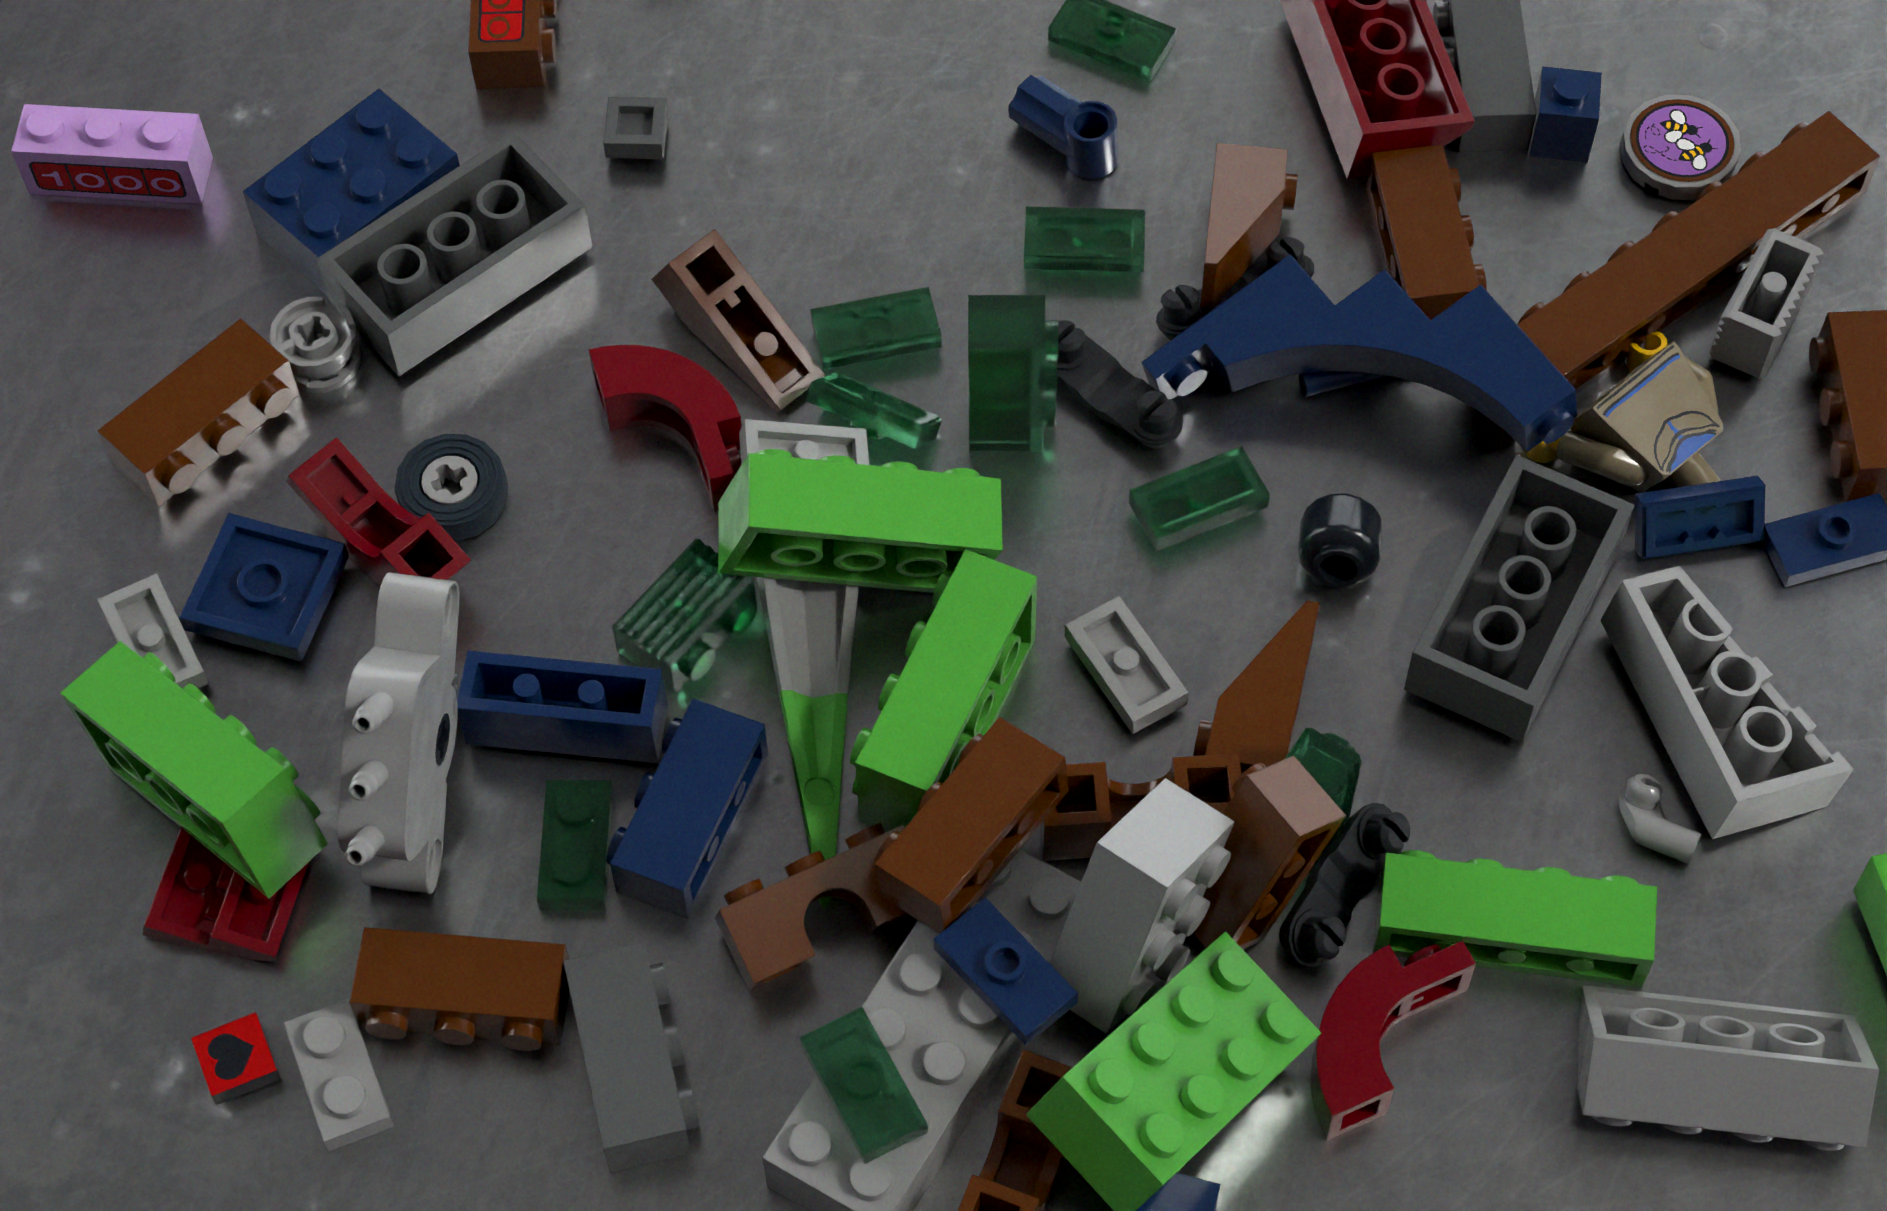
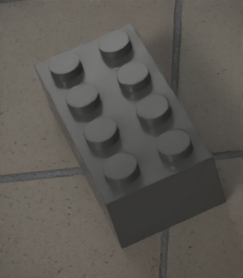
[317,131,593,376]
[1404,455,1635,742]

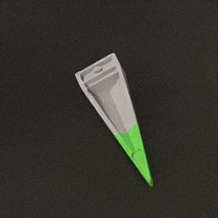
[739,419,869,909]

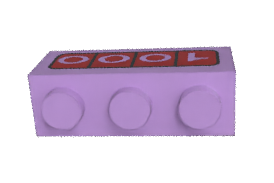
[11,104,213,204]

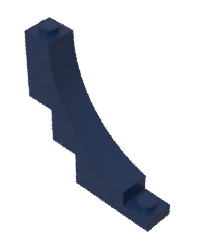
[1142,254,1577,452]

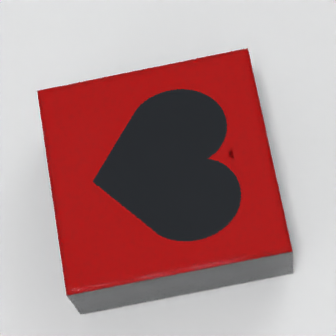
[191,1012,281,1105]

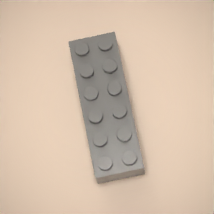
[762,849,1081,1211]

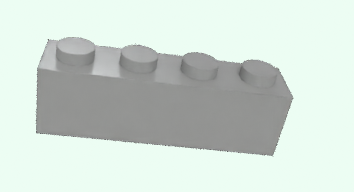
[1577,985,1879,1151]

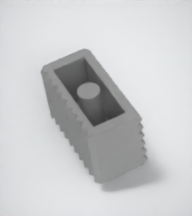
[1709,228,1824,378]

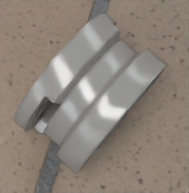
[269,296,363,393]

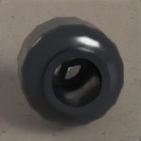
[1298,493,1382,587]

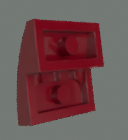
[142,826,309,962]

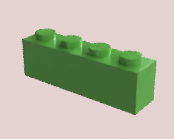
[1373,850,1657,988]

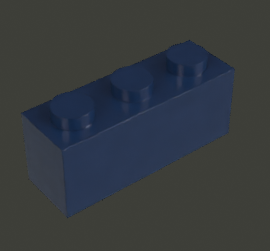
[457,650,668,763]
[606,698,768,919]

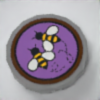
[1620,95,1741,200]

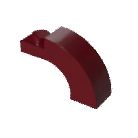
[588,345,742,512]
[286,437,471,586]
[1310,941,1476,1141]

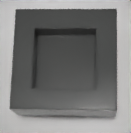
[603,97,668,159]

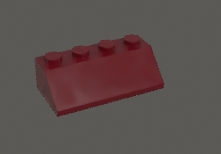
[1280,0,1475,179]

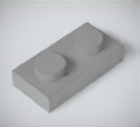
[97,573,209,688]
[1064,596,1189,734]
[284,998,394,1152]

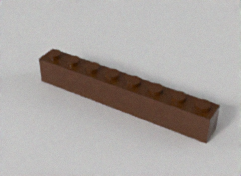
[1517,111,1880,394]

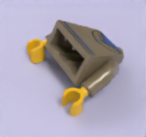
[1524,332,1723,492]

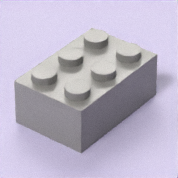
[1050,778,1235,1034]

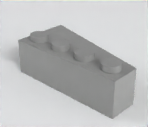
[1600,566,1854,839]

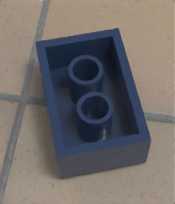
[243,88,460,296]

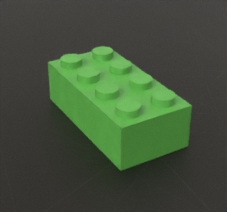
[718,449,1003,593]
[850,549,1037,832]
[60,641,328,898]
[1026,931,1321,1211]

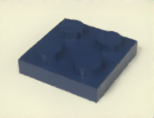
[179,513,349,662]

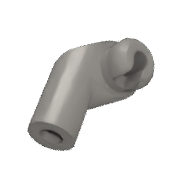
[1618,774,1701,864]

